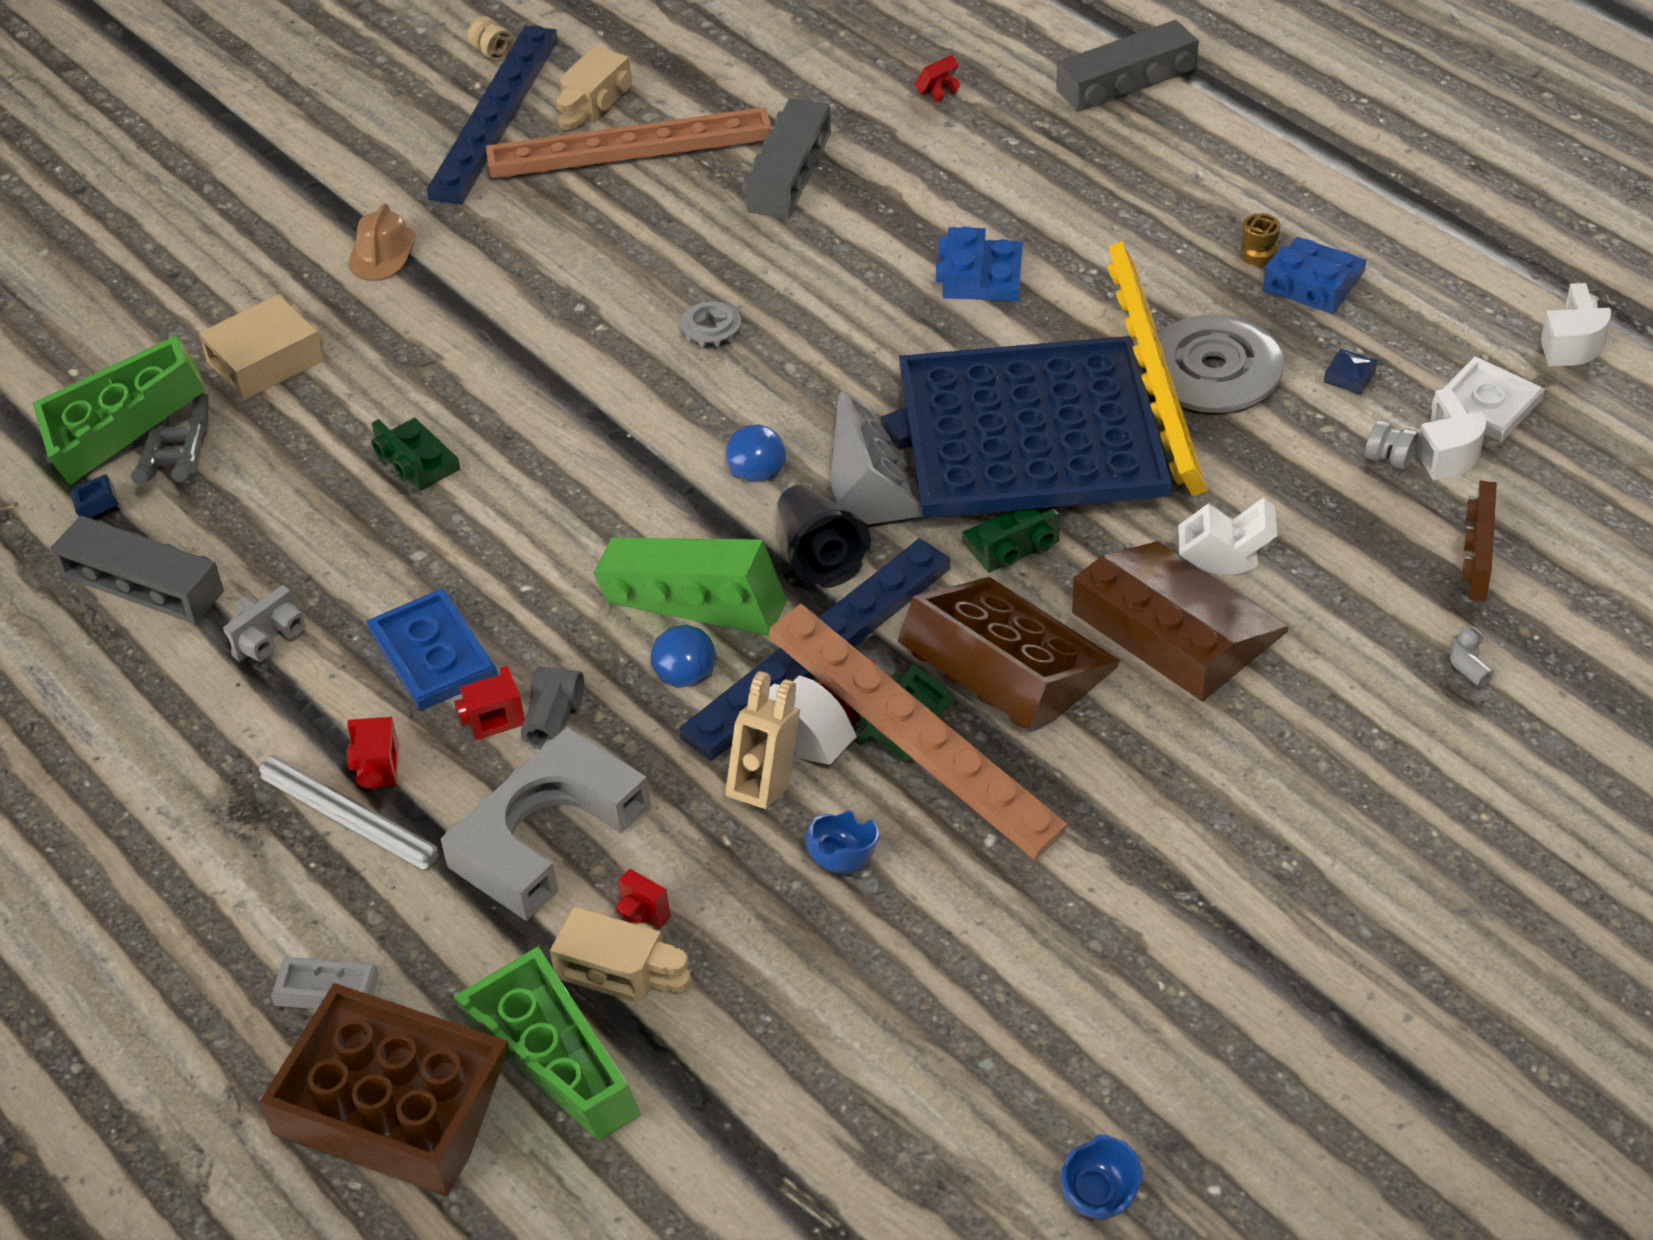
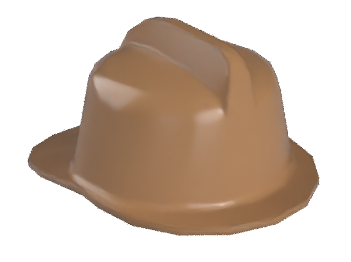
[349,204,415,281]

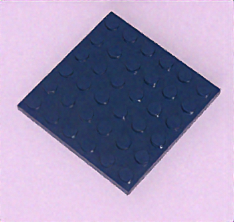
[899,336,1171,518]

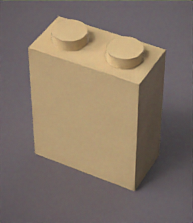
[199,294,324,401]

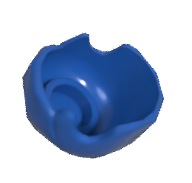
[725,424,786,482]
[651,624,718,688]
[804,810,880,875]
[1060,1135,1143,1220]

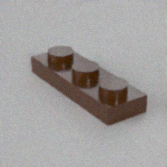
[1462,480,1497,601]

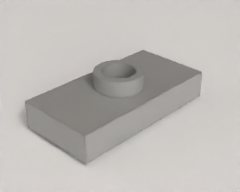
[271,957,379,1009]

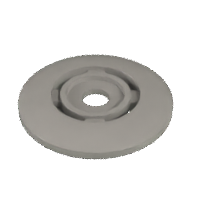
[1145,315,1283,413]

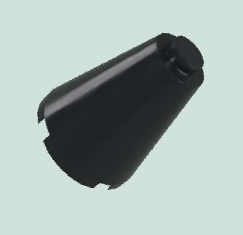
[777,485,871,587]

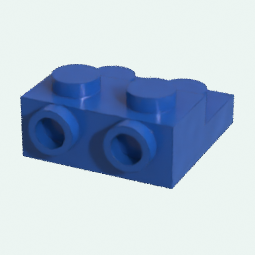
[936,226,1023,301]
[1263,236,1366,314]

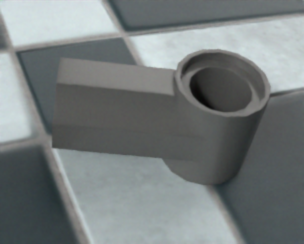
[521,666,584,750]

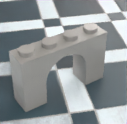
[441,727,651,921]

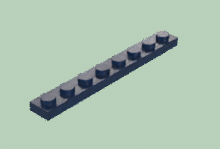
[427,25,558,205]
[679,538,950,761]

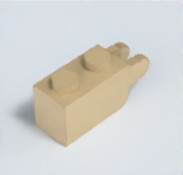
[555,46,632,131]
[725,671,800,809]
[550,907,692,1002]

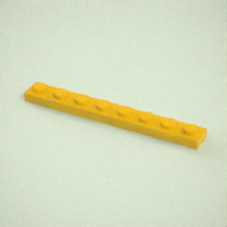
[1107,241,1208,497]

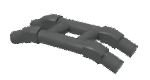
[131,393,209,484]

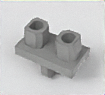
[223,585,306,662]

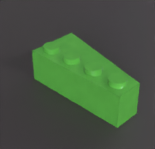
[32,335,205,485]
[593,537,787,636]
[453,946,641,1141]

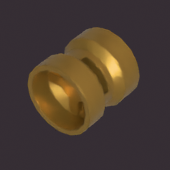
[1240,213,1281,266]

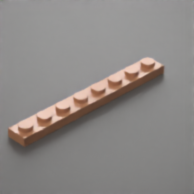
[486,107,772,178]
[769,604,1067,860]

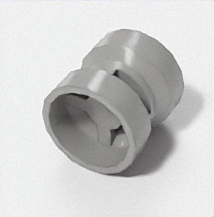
[1365,420,1419,471]

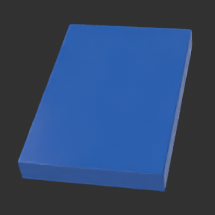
[366,588,498,711]

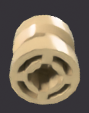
[467,16,515,62]

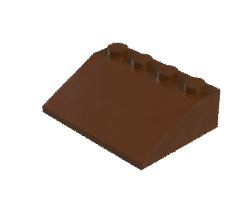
[1072,541,1288,702]
[898,577,1120,729]
[259,983,509,1196]

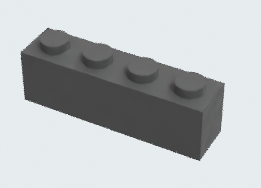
[1056,20,1199,112]
[742,98,831,219]
[50,515,224,625]

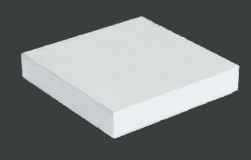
[1431,357,1545,442]

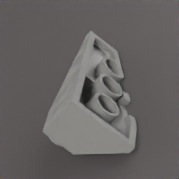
[831,390,922,524]

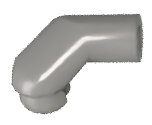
[1450,626,1495,688]

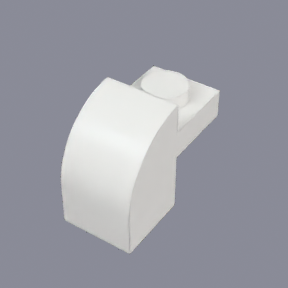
[1541,283,1611,366]
[1417,388,1486,481]
[1178,498,1278,575]
[769,676,857,765]

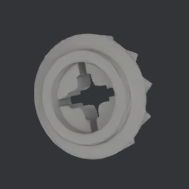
[680,301,741,348]

